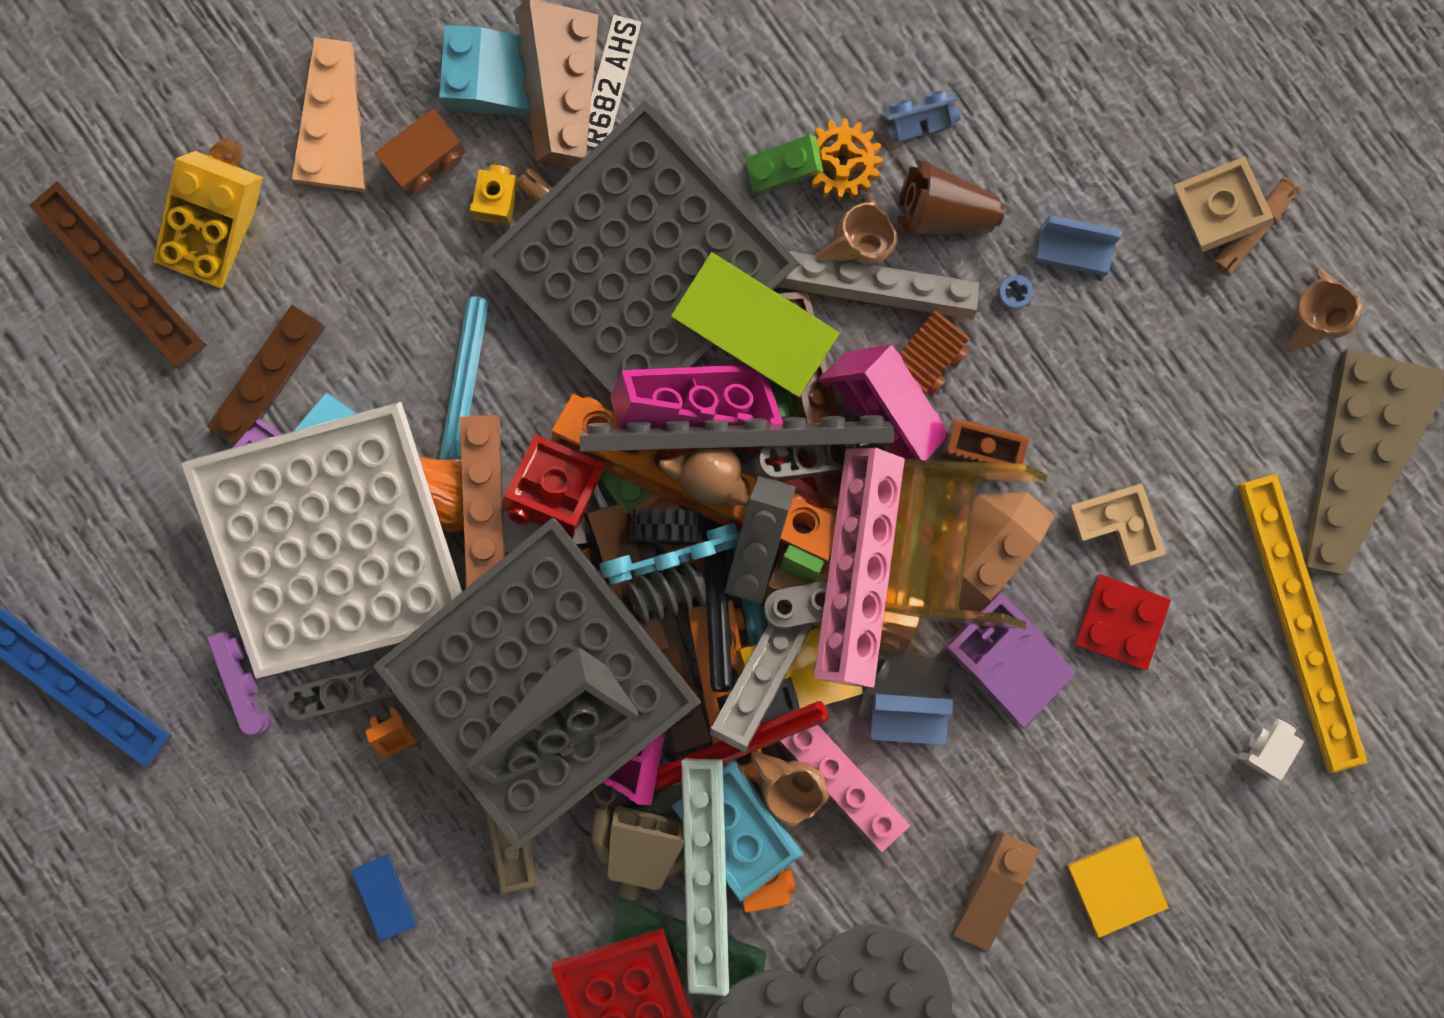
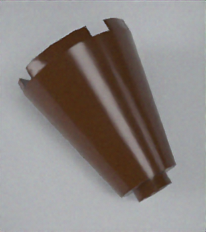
[897,160,1005,235]

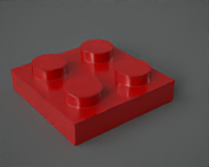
[1073,574,1171,671]

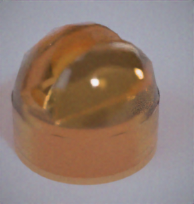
[209,138,243,167]

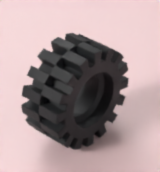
[629,508,699,545]

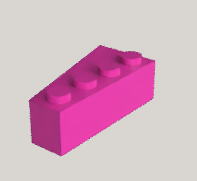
[610,365,783,450]

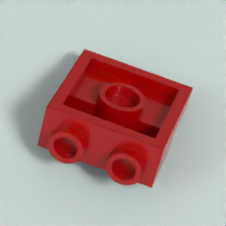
[502,434,605,539]

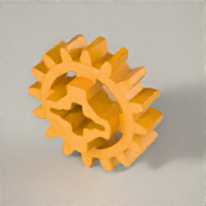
[811,118,883,201]

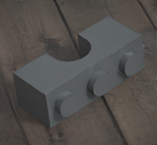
[725,476,796,604]

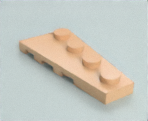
[292,37,367,193]

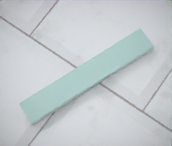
[681,758,729,996]

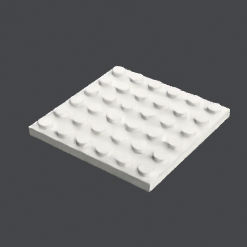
[181,402,462,679]

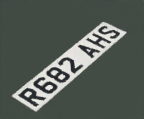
[587,15,642,147]

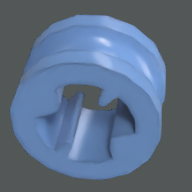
[998,275,1033,310]

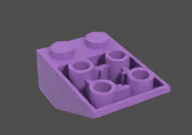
[942,593,1076,728]

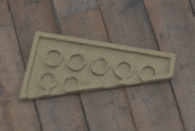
[1304,350,1444,575]

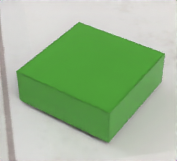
[779,545,824,583]

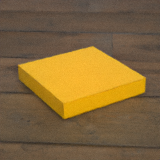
[1066,836,1169,938]

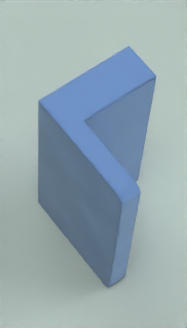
[1034,215,1122,276]
[870,694,953,745]

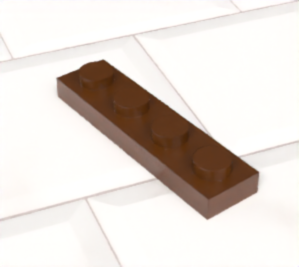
[207,305,325,445]

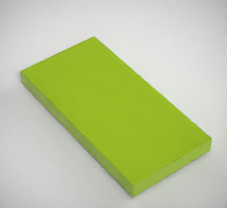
[671,252,840,398]

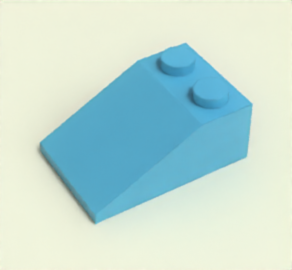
[439,25,531,116]

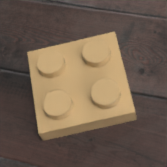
[1174,156,1274,252]

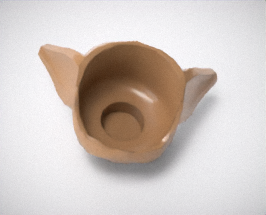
[816,195,898,265]
[1286,269,1363,352]
[659,447,749,506]
[751,751,829,830]

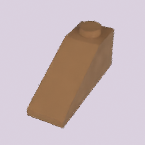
[952,830,1040,951]

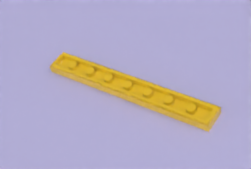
[1238,474,1368,773]

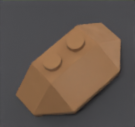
[928,492,1055,629]

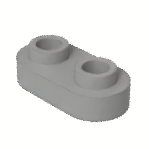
[763,582,827,630]

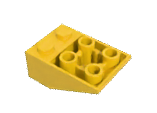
[153,151,263,288]

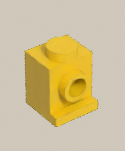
[470,165,518,226]

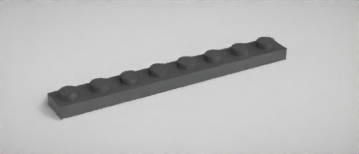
[579,415,894,451]

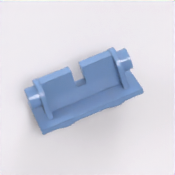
[880,90,960,142]

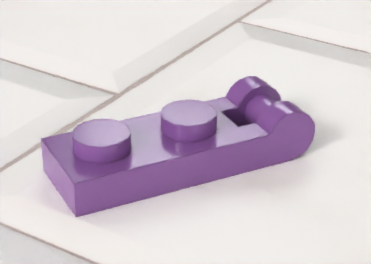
[207,632,271,735]

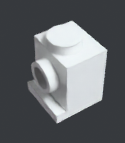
[1237,718,1304,781]

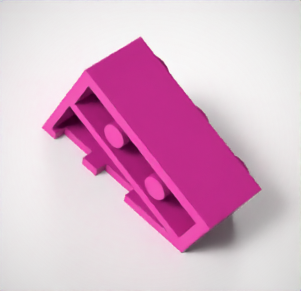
[818,344,949,464]

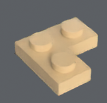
[1068,483,1166,566]

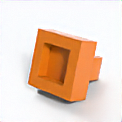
[365,707,418,759]

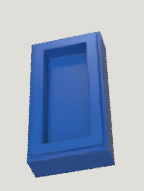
[351,854,418,941]

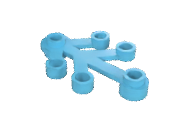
[599,523,741,585]

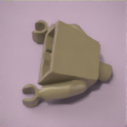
[591,784,684,901]

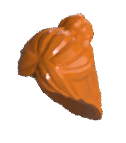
[419,457,464,533]

